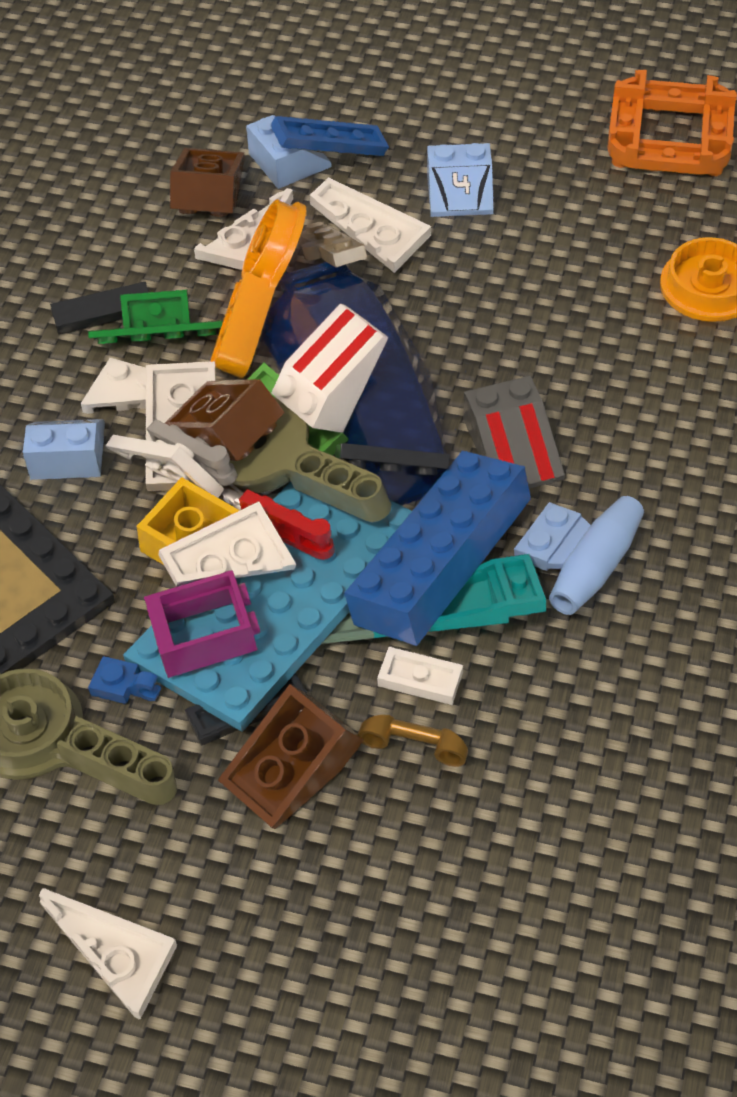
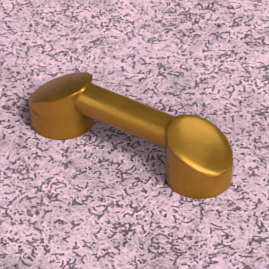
[358,715,468,767]

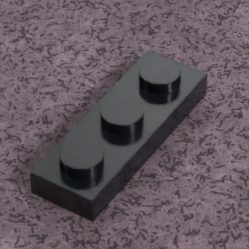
[335,443,449,476]

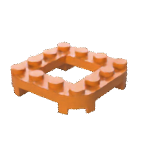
[607,70,737,176]

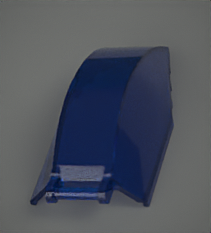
[261,262,450,506]

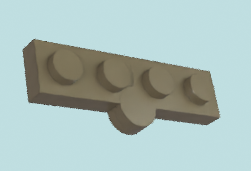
[299,222,367,267]

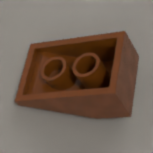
[170,148,245,217]
[165,379,285,461]
[218,684,364,829]

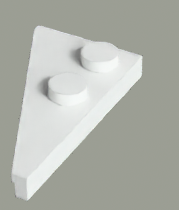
[194,188,293,270]
[81,358,146,414]
[106,435,224,498]
[39,888,177,1019]

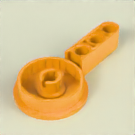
[210,199,306,379]
[660,237,737,322]

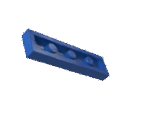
[270,116,389,156]

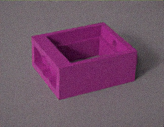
[144,570,261,678]

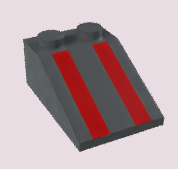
[463,376,565,489]

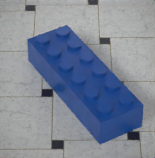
[344,450,531,646]

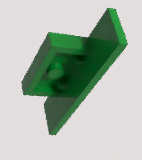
[88,289,223,344]

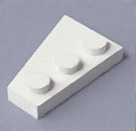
[158,502,296,587]

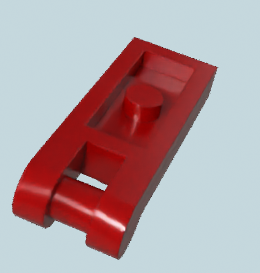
[239,489,335,560]

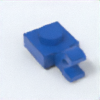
[88,656,161,704]

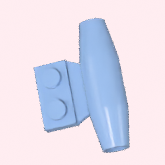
[514,496,644,615]

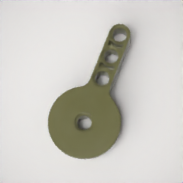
[229,398,391,522]
[0,669,177,805]

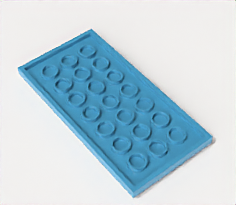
[123,481,412,732]

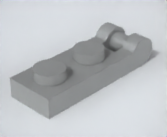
[147,419,237,486]

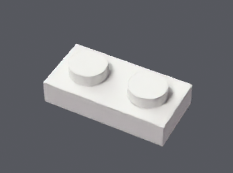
[377,647,463,705]

